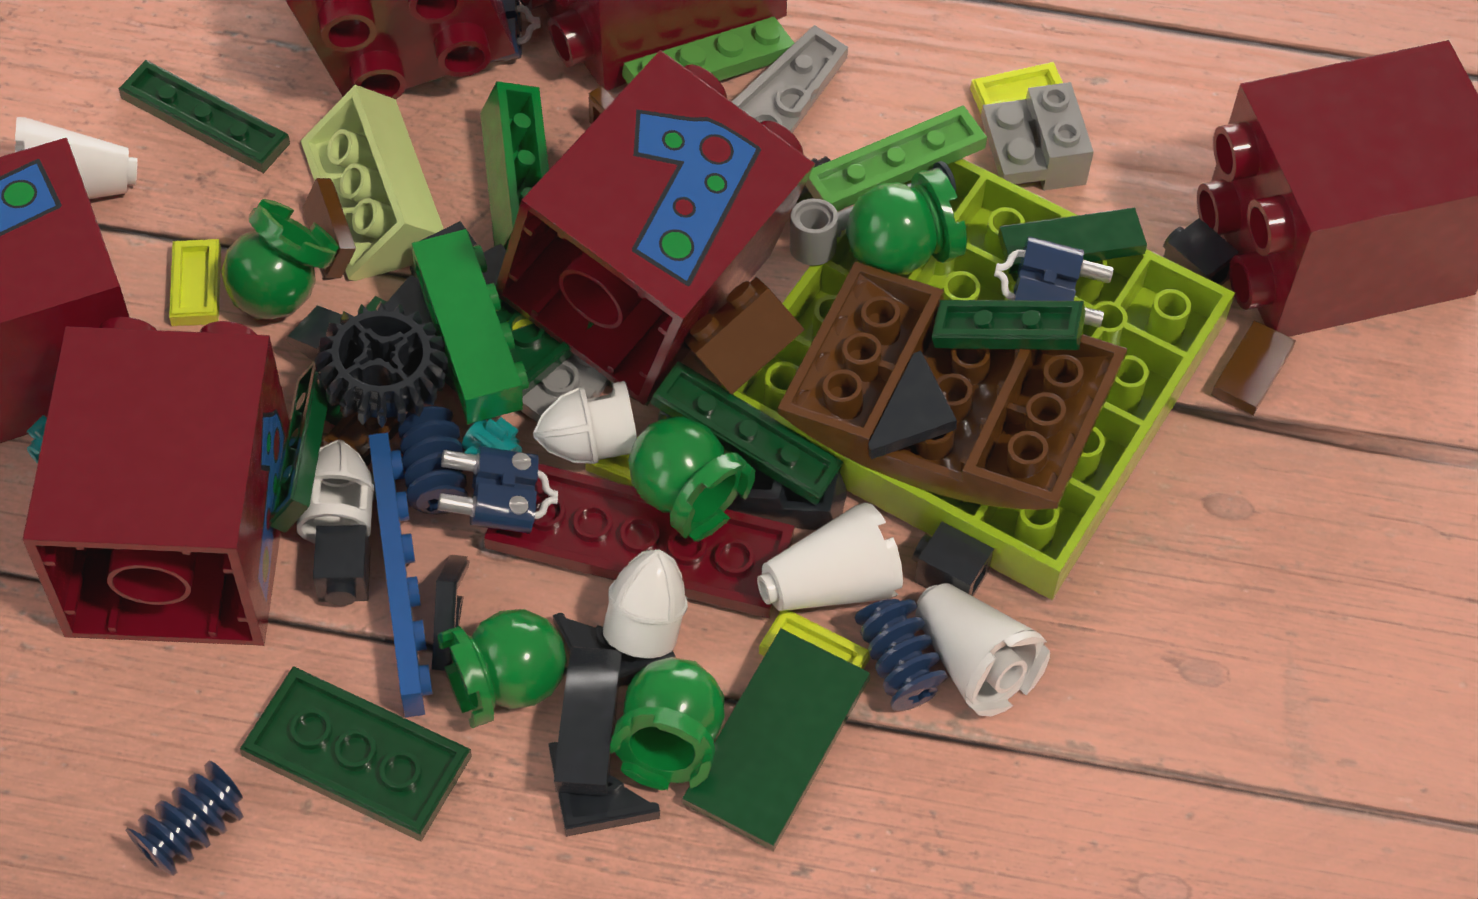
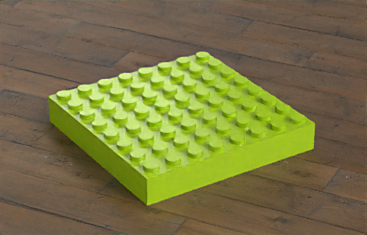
[721,158,1235,600]

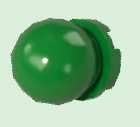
[846,168,967,275]
[221,199,339,319]
[628,417,755,541]
[438,609,567,728]
[610,657,725,791]

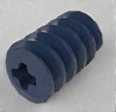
[398,406,469,515]
[854,599,948,711]
[126,760,244,876]

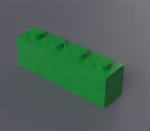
[480,81,549,250]
[411,229,529,425]

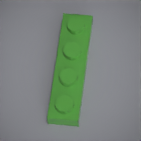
[622,17,794,84]
[805,105,987,211]

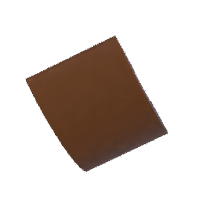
[777,262,1127,510]

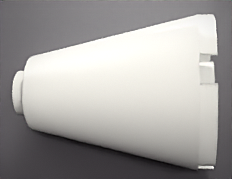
[15,117,137,199]
[757,502,903,611]
[915,583,1050,717]

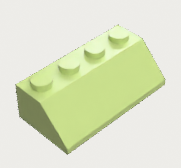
[301,85,444,281]

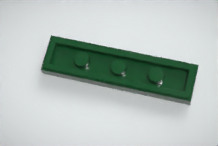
[118,60,290,174]
[269,359,328,533]
[651,361,844,506]

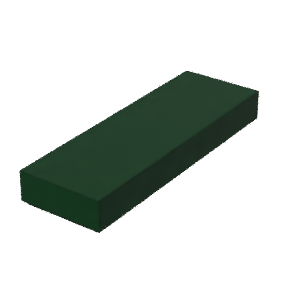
[998,207,1147,274]
[932,300,1086,350]

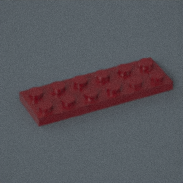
[484,464,795,619]

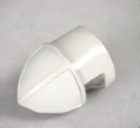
[533,381,637,464]
[297,440,376,543]
[603,549,688,658]

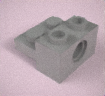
[981,82,1094,191]

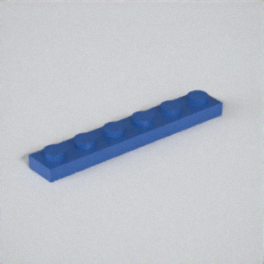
[369,433,433,718]

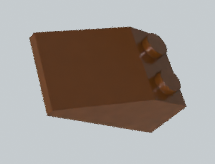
[684,277,805,395]

